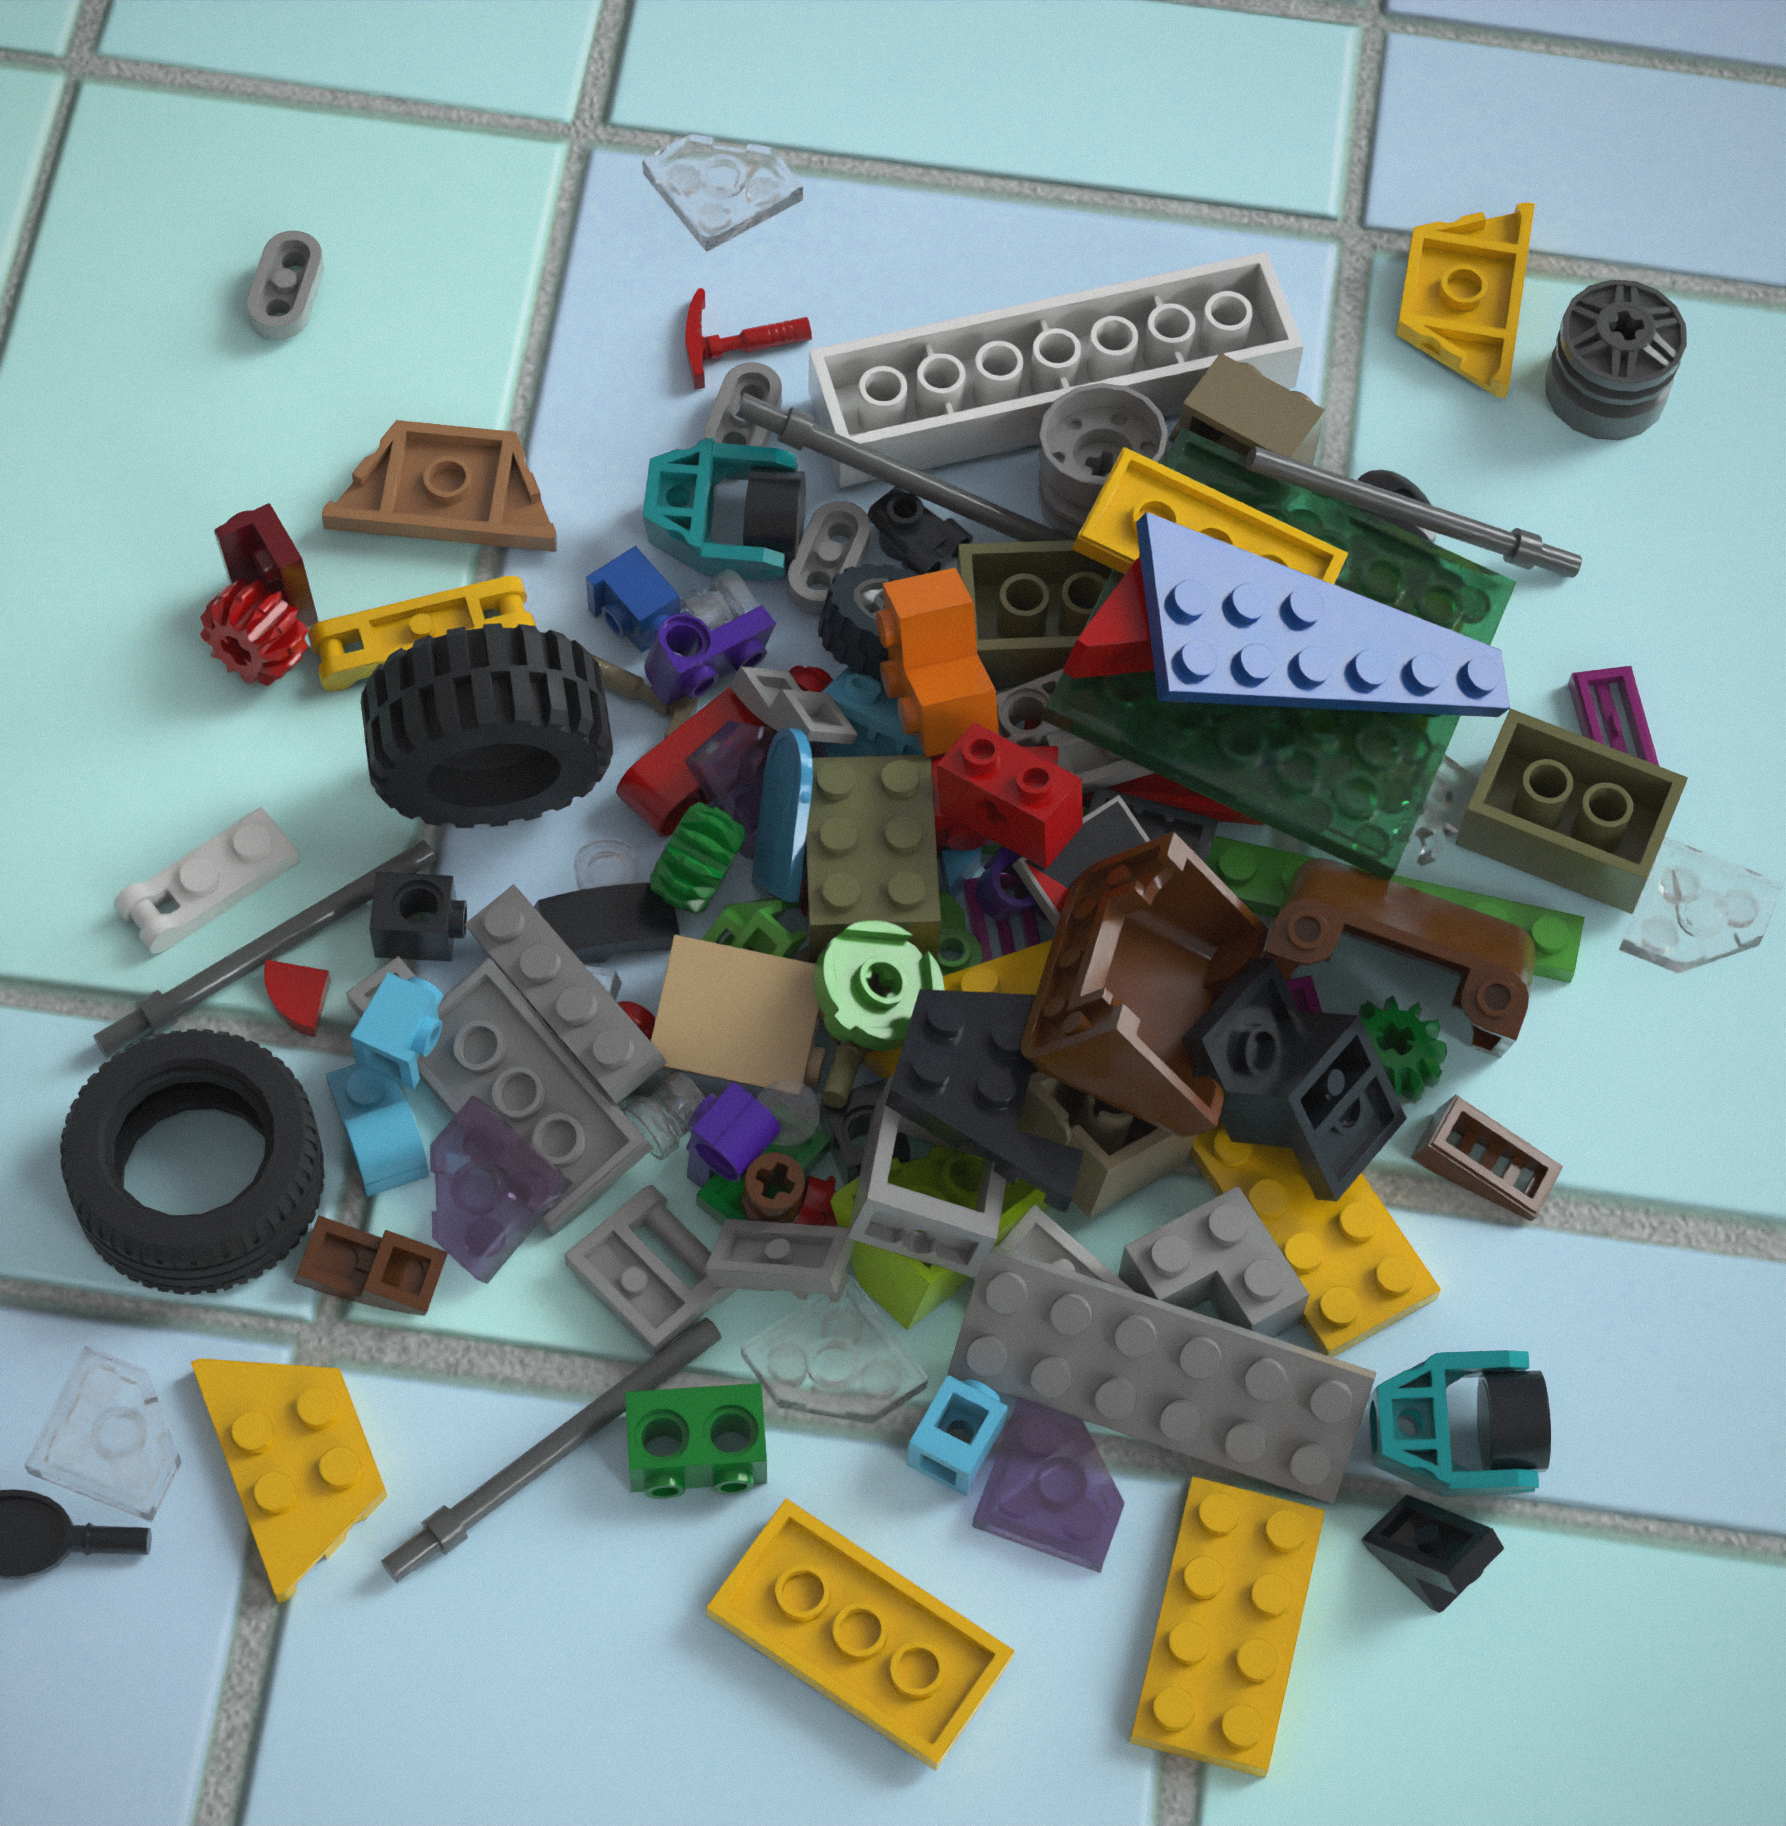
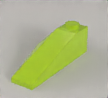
[830,1145,1050,1330]

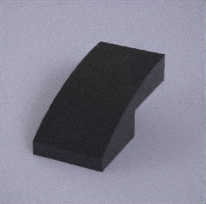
[534,883,681,962]

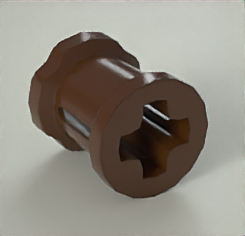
[741,1152,805,1223]

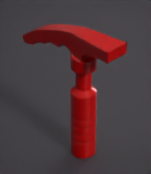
[685,288,812,390]

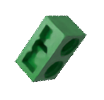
[625,1383,767,1499]

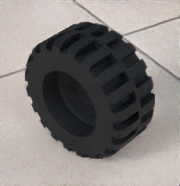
[360,623,613,828]

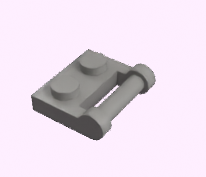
[564,1185,736,1356]

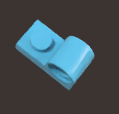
[325,1064,430,1197]

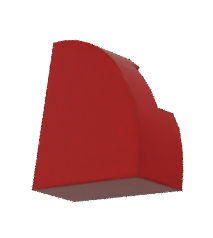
[264,959,331,1037]

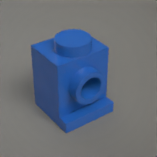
[586,545,680,653]

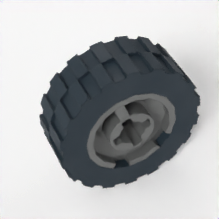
[818,563,918,681]

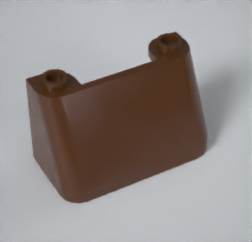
[1020,831,1269,1138]
[1262,858,1536,1058]

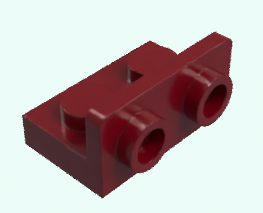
[214,503,319,627]

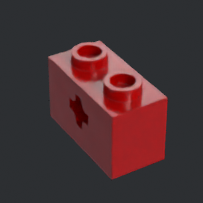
[937,722,1083,869]

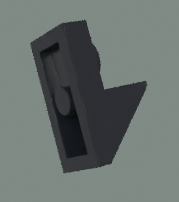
[1361,1494,1505,1613]

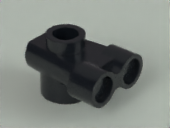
[867,486,973,575]

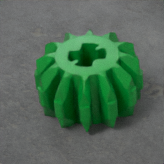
[650,802,745,915]
[1358,995,1447,1105]

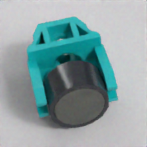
[642,438,806,582]
[1368,1350,1551,1497]

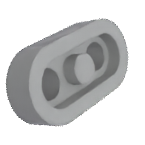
[247,230,324,340]
[704,362,782,447]
[788,501,870,614]

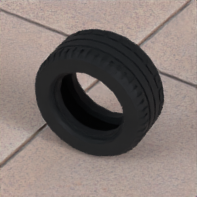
[60,1029,325,1295]

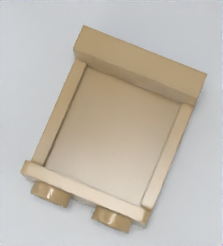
[651,935,826,1099]

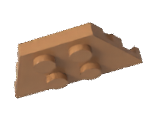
[322,420,557,552]

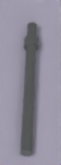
[735,393,1076,542]
[1245,446,1582,578]
[93,840,436,1058]
[381,1317,722,1583]

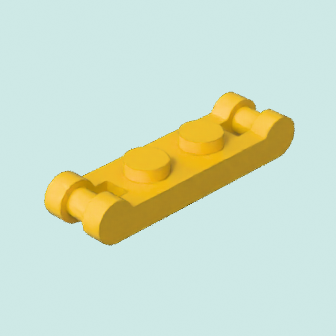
[307,576,537,692]

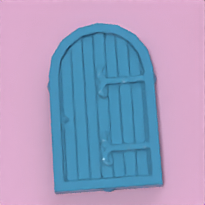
[751,728,813,903]

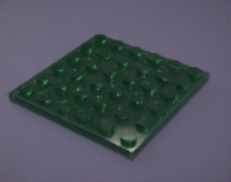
[1041,427,1517,880]

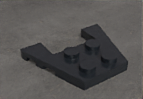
[885,989,1084,1213]

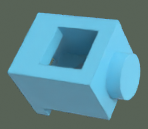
[350,972,443,1090]
[907,1375,1008,1497]

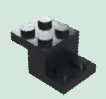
[1182,958,1407,1202]

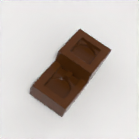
[293,1215,448,1316]

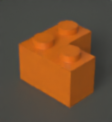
[876,567,999,757]

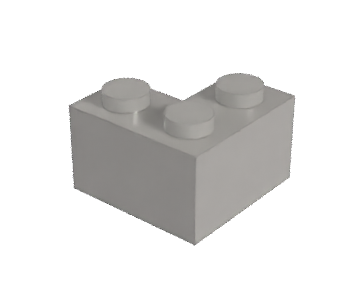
[1118,1186,1310,1338]

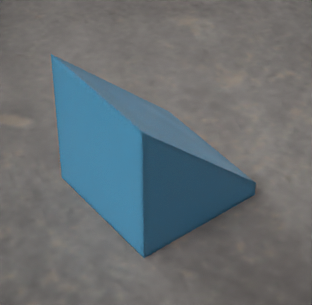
[941,847,982,899]

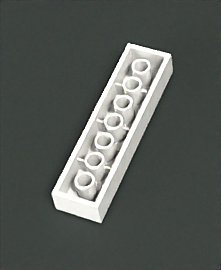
[808,251,1304,488]

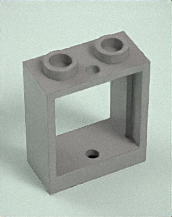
[847,1076,1007,1278]

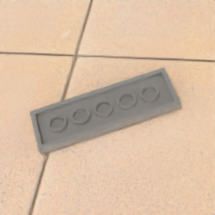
[947,1245,1377,1504]

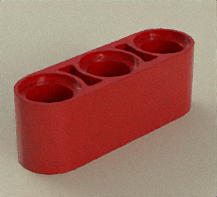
[616,687,778,838]

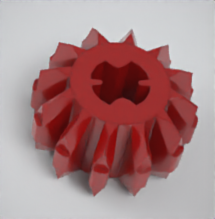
[200,578,309,686]

